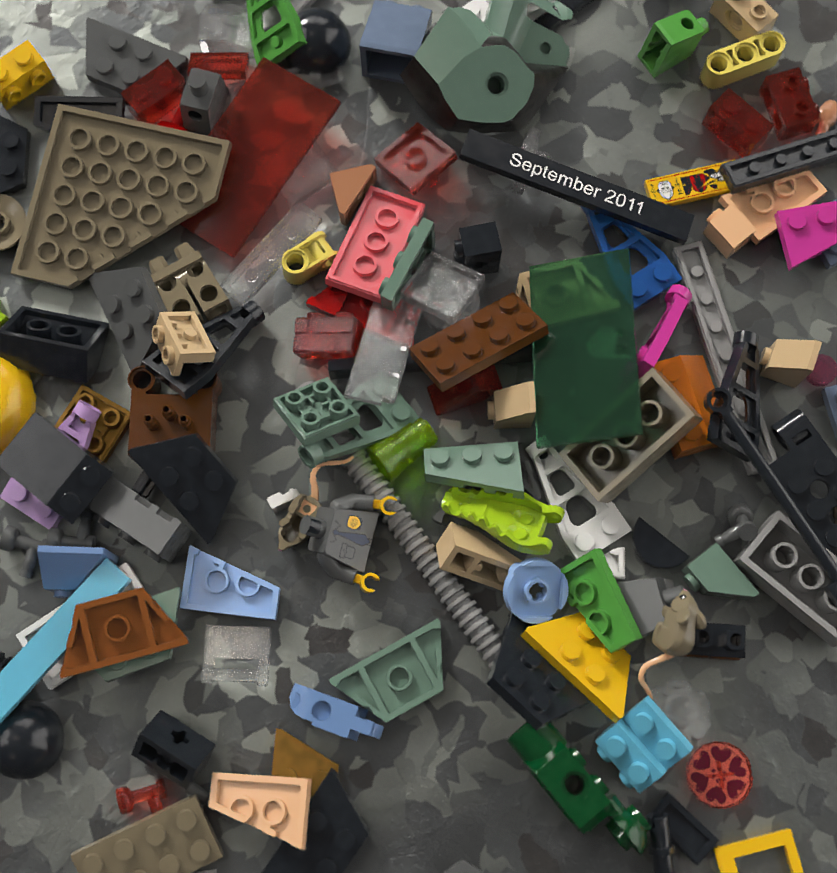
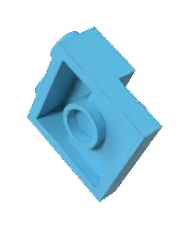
[595,695,693,793]

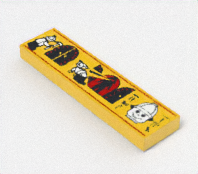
[644,159,766,206]

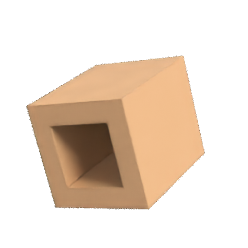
[703,204,756,259]

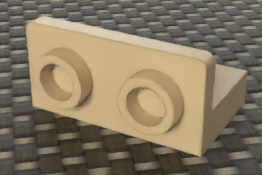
[152,311,216,376]

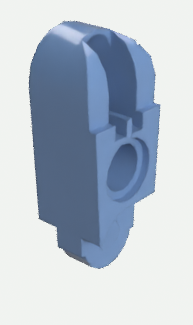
[289,683,384,741]

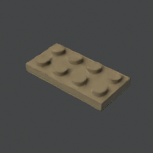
[71,793,224,873]

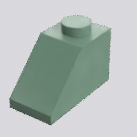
[681,542,759,600]

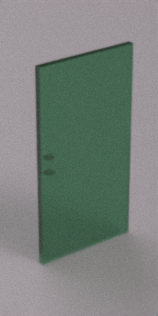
[529,248,643,449]

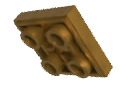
[55,384,130,463]

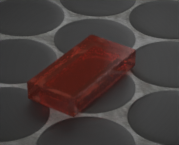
[187,52,250,80]

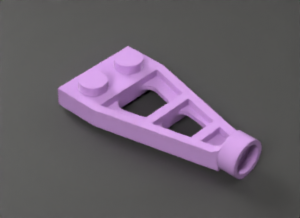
[0,400,102,529]

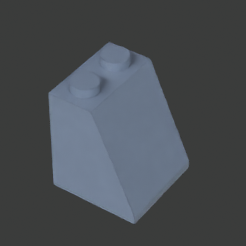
[359,0,432,84]

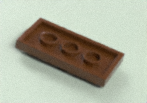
[409,292,549,392]

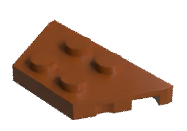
[60,587,189,678]

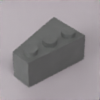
[88,477,193,563]

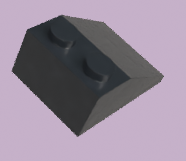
[0,411,114,524]

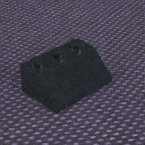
[0,306,109,383]

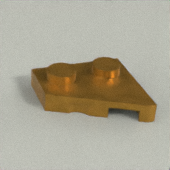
[271,729,339,797]

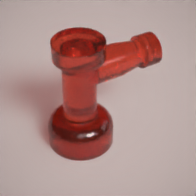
[116,778,168,815]

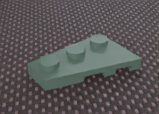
[423,441,524,499]

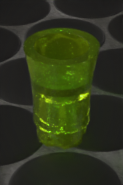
[366,417,438,483]

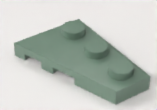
[378,217,435,311]

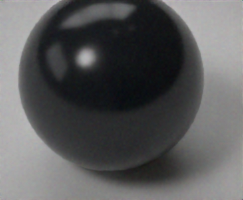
[286,8,351,77]
[0,700,64,780]

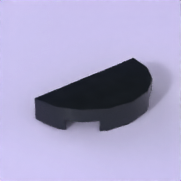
[632,517,690,569]

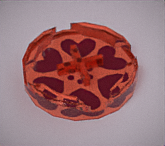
[686,741,753,809]

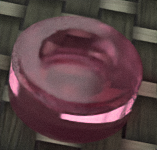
[806,354,837,387]

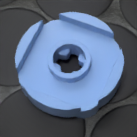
[503,557,569,624]

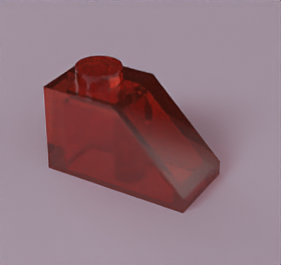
[427,364,503,416]

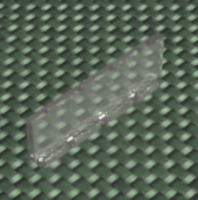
[344,296,423,406]

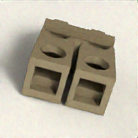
[149,242,233,325]

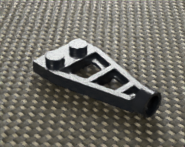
[143,300,265,400]
[707,331,760,462]

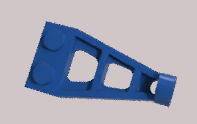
[580,206,683,313]

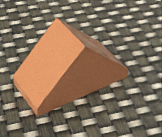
[330,164,377,226]

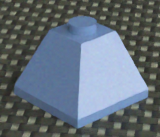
[37,545,119,598]

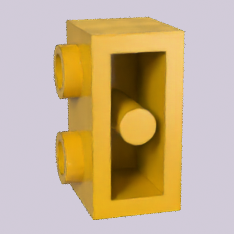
[0,40,54,110]

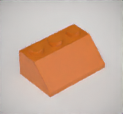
[653,355,718,459]

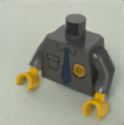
[300,494,398,594]

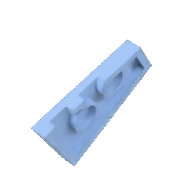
[179,545,281,621]

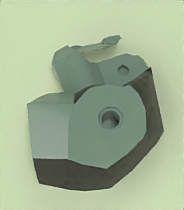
[400,0,573,133]

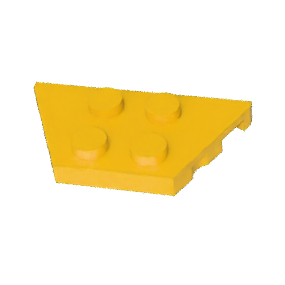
[520,612,631,723]

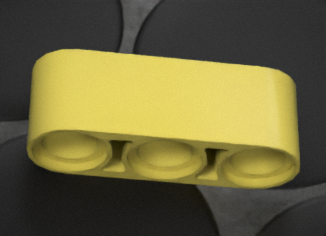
[700,31,786,89]

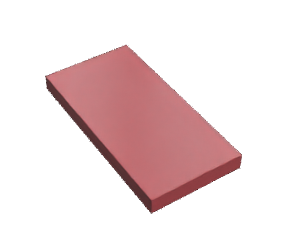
[325,185,425,304]

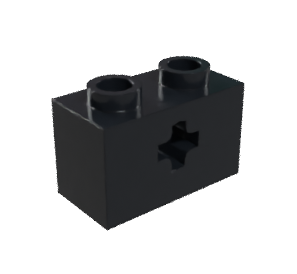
[453,221,502,279]
[131,710,216,790]

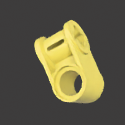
[282,231,338,285]

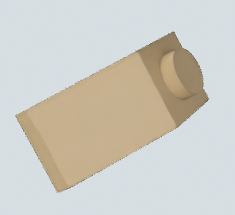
[759,339,822,388]
[487,381,536,429]

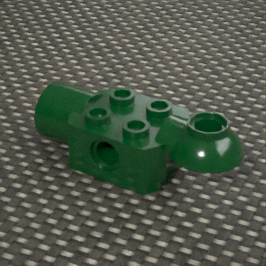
[506,722,651,855]

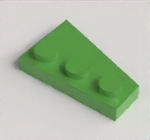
[560,548,643,653]

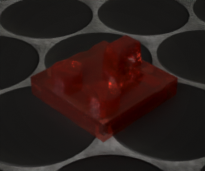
[374,122,458,196]

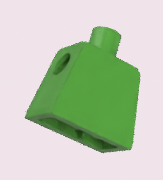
[637,10,709,78]

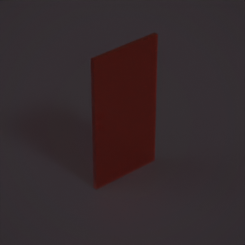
[179,57,342,258]

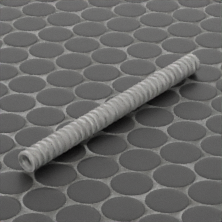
[295,381,501,669]

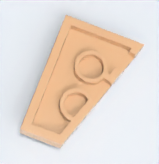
[718,170,828,245]
[209,772,312,850]

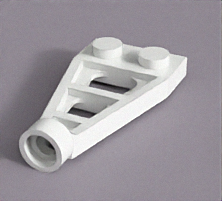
[525,436,632,560]

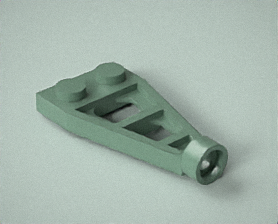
[298,372,421,468]

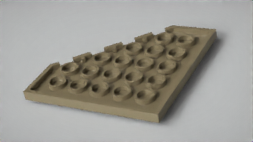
[11,104,232,289]

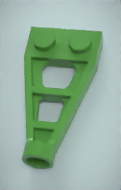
[246,0,307,71]

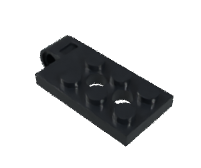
[769,409,837,556]

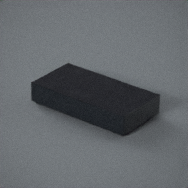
[645,792,719,866]

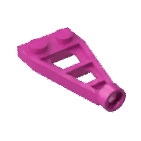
[618,284,692,394]

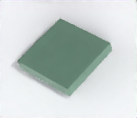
[273,377,360,447]

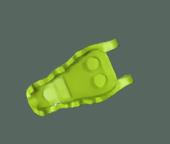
[441,486,565,555]

